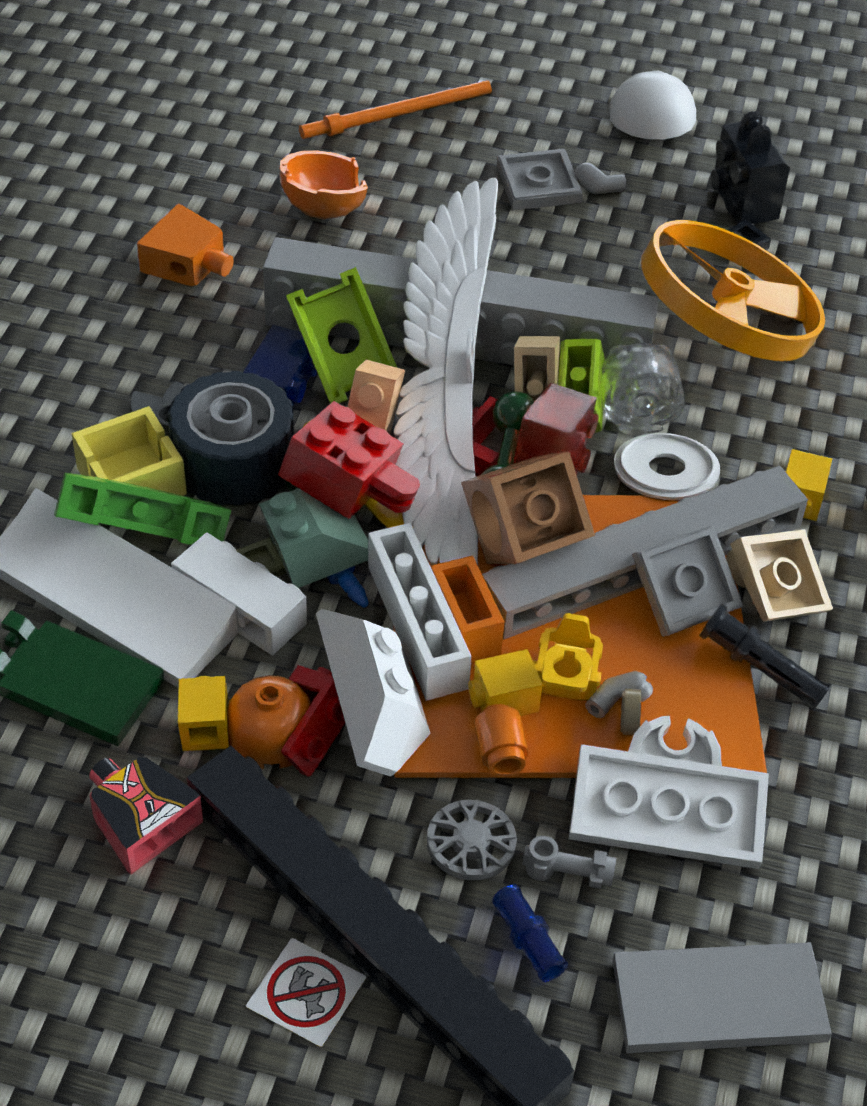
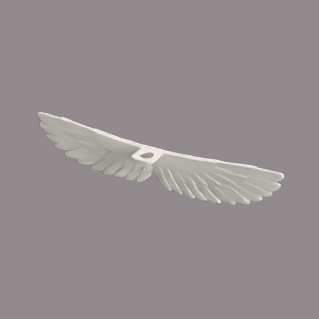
[393,177,498,565]

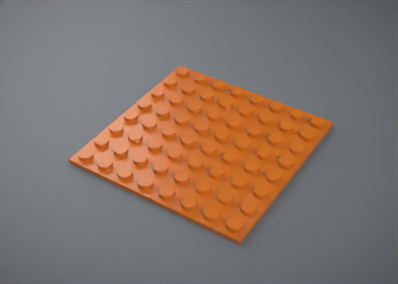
[393,495,767,778]

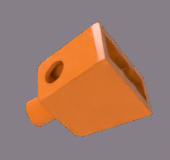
[137,204,234,286]

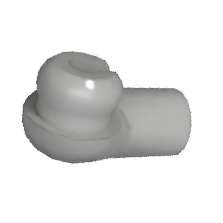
[575,162,626,195]
[585,671,653,718]

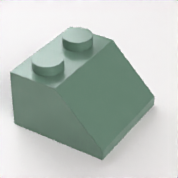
[259,488,368,588]

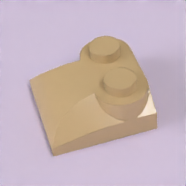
[726,529,833,622]

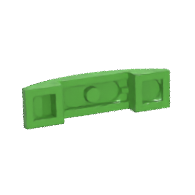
[54,473,232,545]

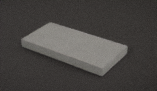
[613,942,832,1053]

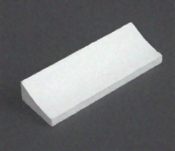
[0,488,238,688]

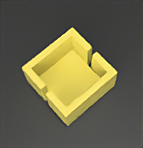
[72,406,187,496]

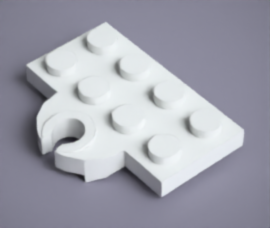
[568,715,769,869]

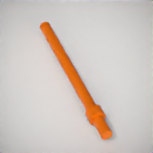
[299,80,492,139]

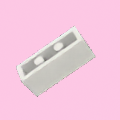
[171,532,307,656]

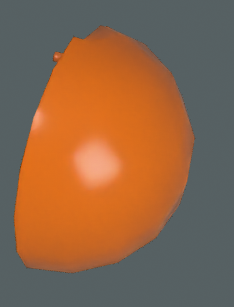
[280,150,368,220]

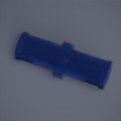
[492,884,568,982]

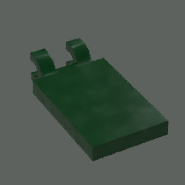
[0,610,164,746]

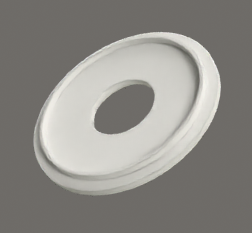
[614,433,720,500]

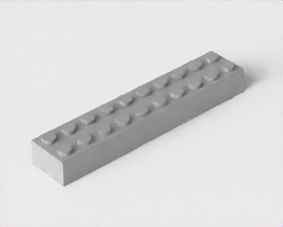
[263,237,659,386]

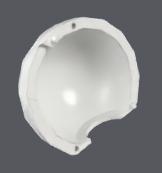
[609,71,696,140]

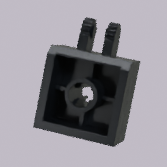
[711,111,790,224]

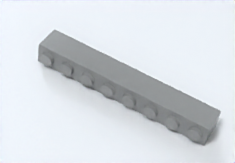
[482,465,808,639]

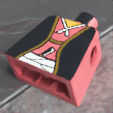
[89,757,203,874]

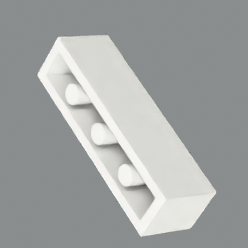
[368,523,472,701]

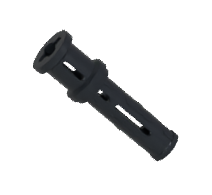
[699,603,830,709]

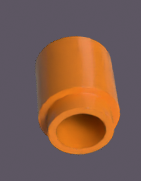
[474,704,528,777]

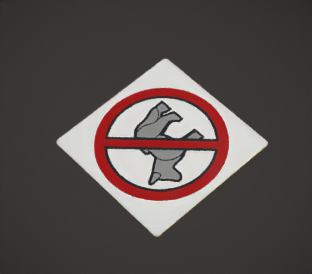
[246,938,366,1047]

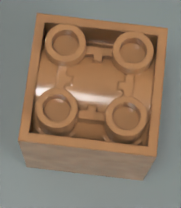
[461,451,595,564]

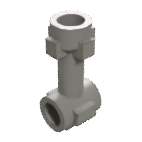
[522,835,616,889]

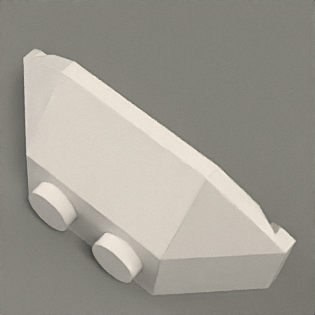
[316,609,431,777]

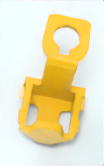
[533,613,603,700]

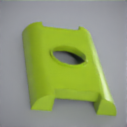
[286,267,397,404]

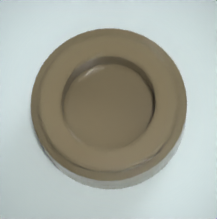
[620,689,641,735]

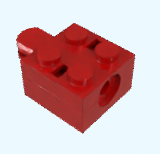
[278,401,420,519]

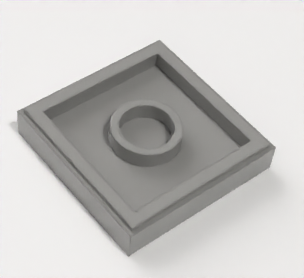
[496,149,583,211]
[632,524,743,637]

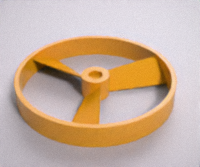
[641,220,825,361]

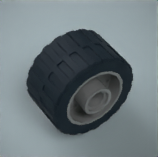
[168,371,294,506]

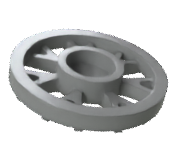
[427,800,517,880]

